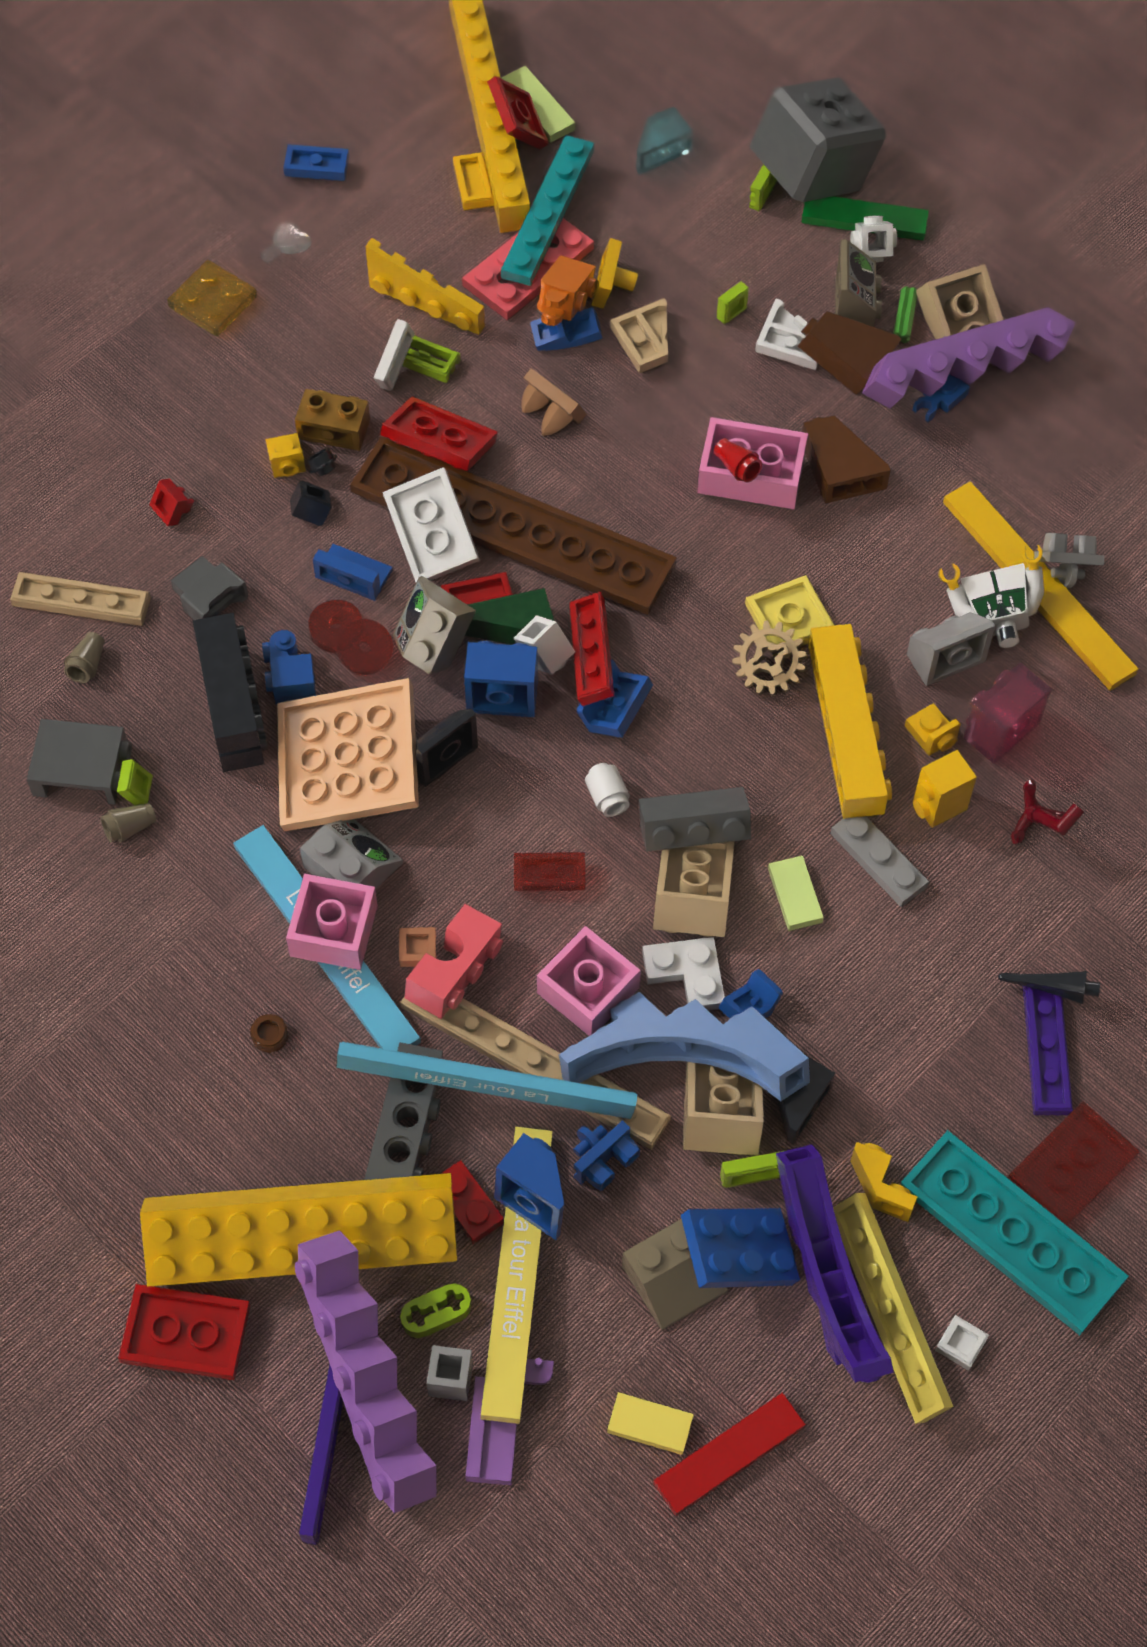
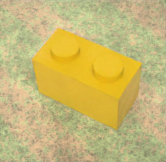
[913,750,977,828]

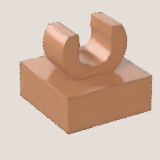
[399,927,436,967]

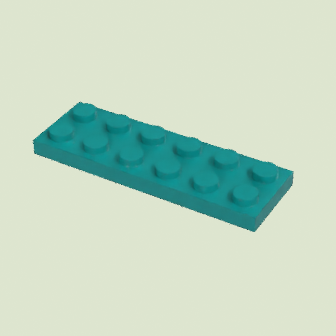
[900,1130,1129,1336]

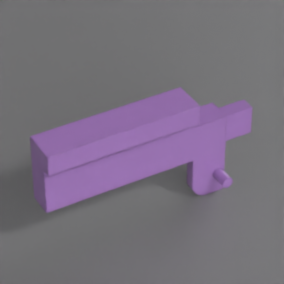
[465,1358,554,1485]

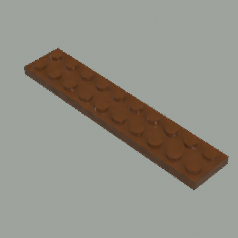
[350,436,677,615]

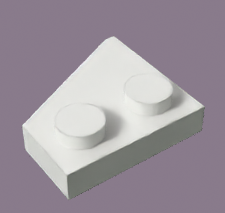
[755,298,818,370]

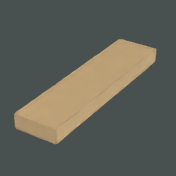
[10,572,151,626]

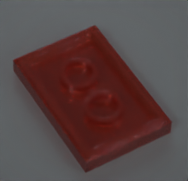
[1007,1101,1140,1226]

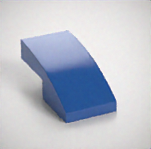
[530,307,603,351]

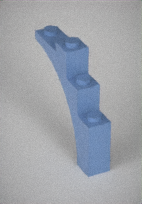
[559,992,810,1101]

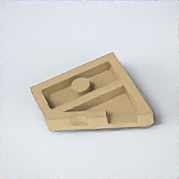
[610,298,668,374]

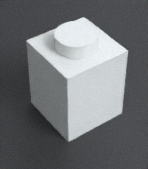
[514,615,575,675]

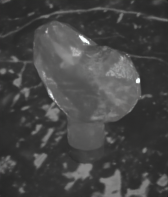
[260,222,311,264]

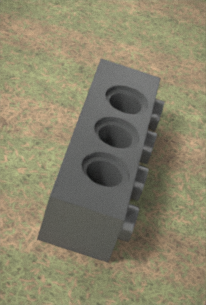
[364,1042,444,1180]

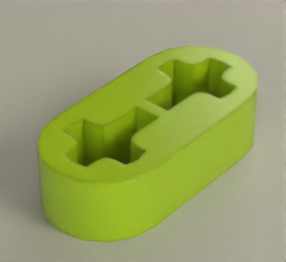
[400,1283,471,1338]

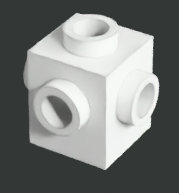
[850,216,897,262]

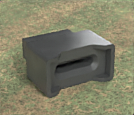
[171,556,248,620]

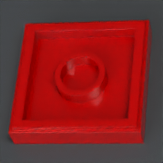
[487,76,548,150]

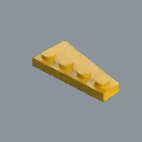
[365,238,485,335]

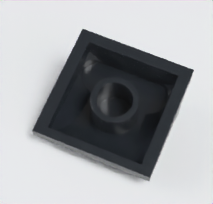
[416,709,478,787]

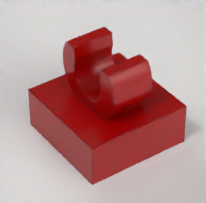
[149,478,194,527]

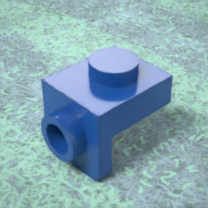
[718,969,783,1019]

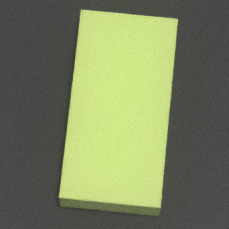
[768,856,824,931]

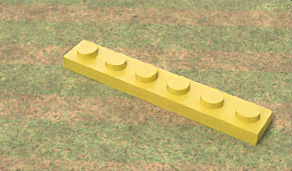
[833,1193,954,1424]

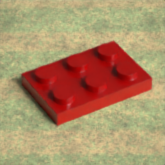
[380,396,498,471]
[118,1284,251,1380]

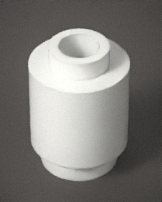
[585,763,630,817]

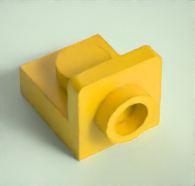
[265,433,306,478]
[904,703,961,756]

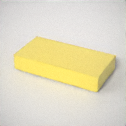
[607,1392,694,1455]

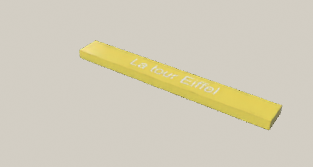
[480,1127,553,1424]

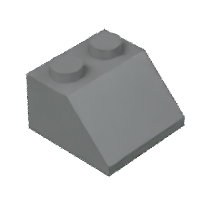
[907,612,995,686]

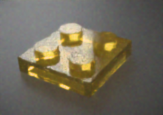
[167,259,257,337]

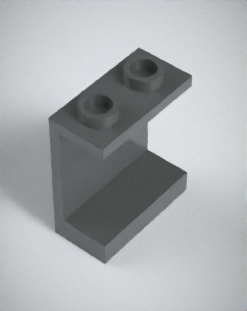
[27,719,132,805]

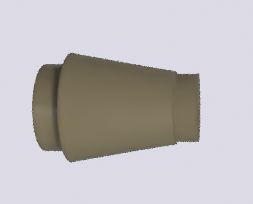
[64,632,105,683]
[101,803,156,843]

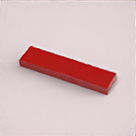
[569,592,614,706]
[653,1392,806,1516]

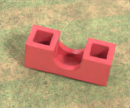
[405,904,503,1019]

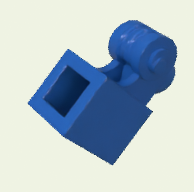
[262,630,316,705]

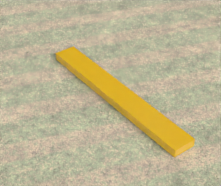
[943,481,1138,691]

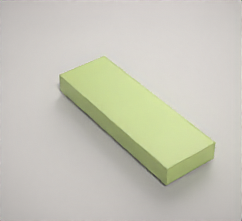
[501,66,575,143]

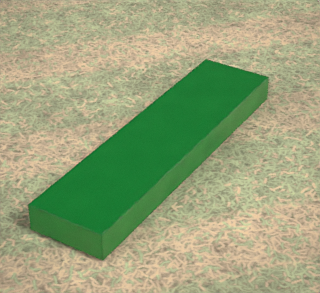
[801,196,929,241]

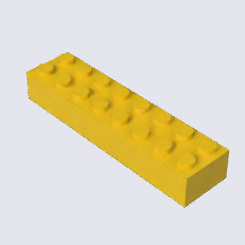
[140,1173,457,1287]

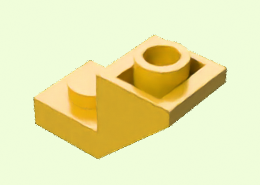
[850,1142,917,1222]

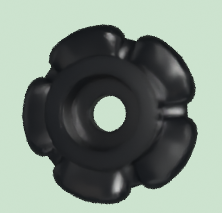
[307,447,338,476]

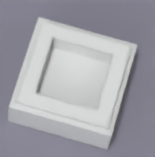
[935,1315,989,1371]

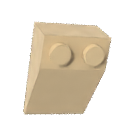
[916,264,1003,364]
[653,841,734,937]
[683,1062,763,1156]

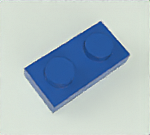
[283,144,349,181]

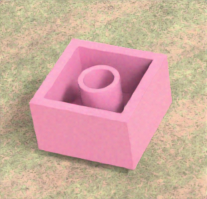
[286,874,378,970]
[537,926,641,1036]

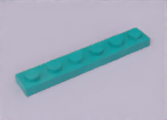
[501,135,594,286]

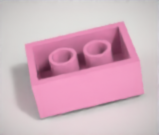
[697,417,808,509]

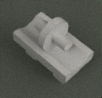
[1034,533,1105,588]

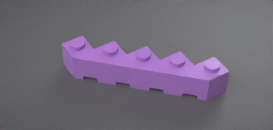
[862,307,1076,409]
[295,1230,436,1513]

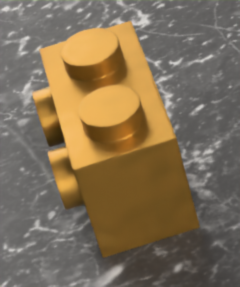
[295,389,370,451]

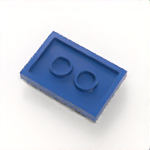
[681,1208,800,1288]

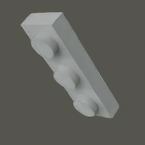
[830,816,929,907]

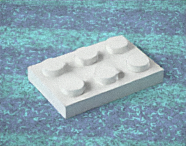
[382,467,480,582]

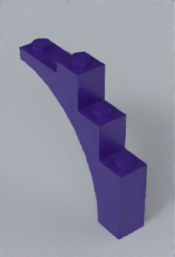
[776,1144,894,1383]

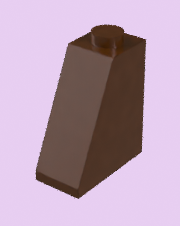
[798,311,902,395]
[802,415,891,504]

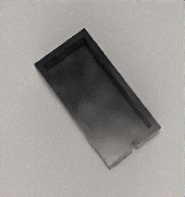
[192,613,268,772]

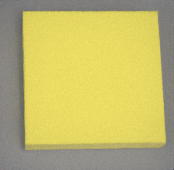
[745,575,835,656]

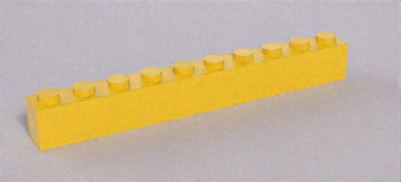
[449,0,530,233]

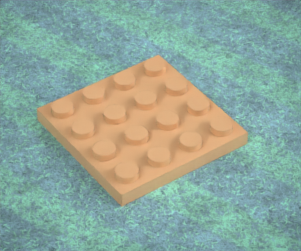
[277,678,419,832]

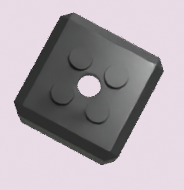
[750,77,887,202]

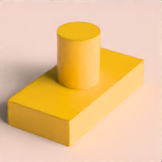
[591,238,638,309]

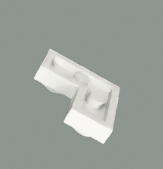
[642,937,725,1010]

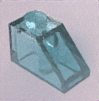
[636,106,693,175]

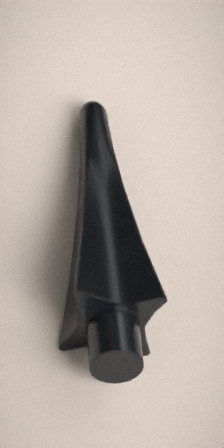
[998,971,1101,1004]

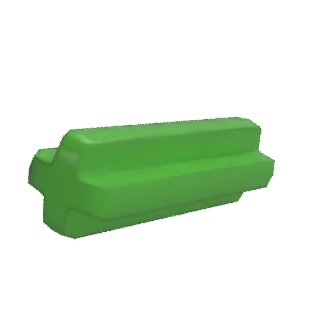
[894,286,917,343]

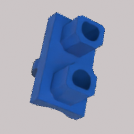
[573,1120,640,1191]

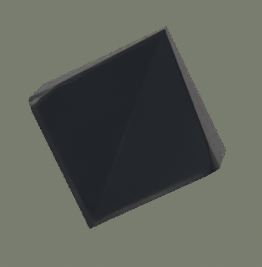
[290,480,332,526]

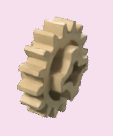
[732,620,807,696]

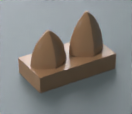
[521,368,587,436]

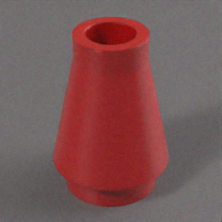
[714,438,763,483]

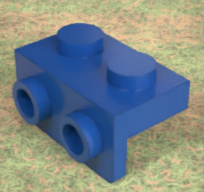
[577,660,653,738]

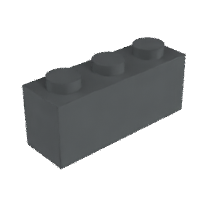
[639,787,751,852]

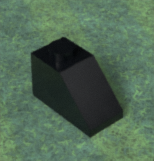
[777,1055,835,1145]

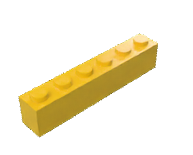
[808,624,892,819]

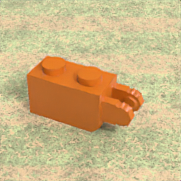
[537,255,598,326]

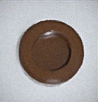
[250,1014,288,1053]

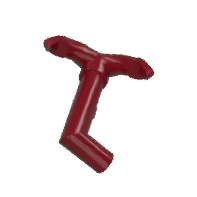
[1011,779,1084,845]

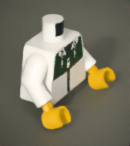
[938,545,1044,648]

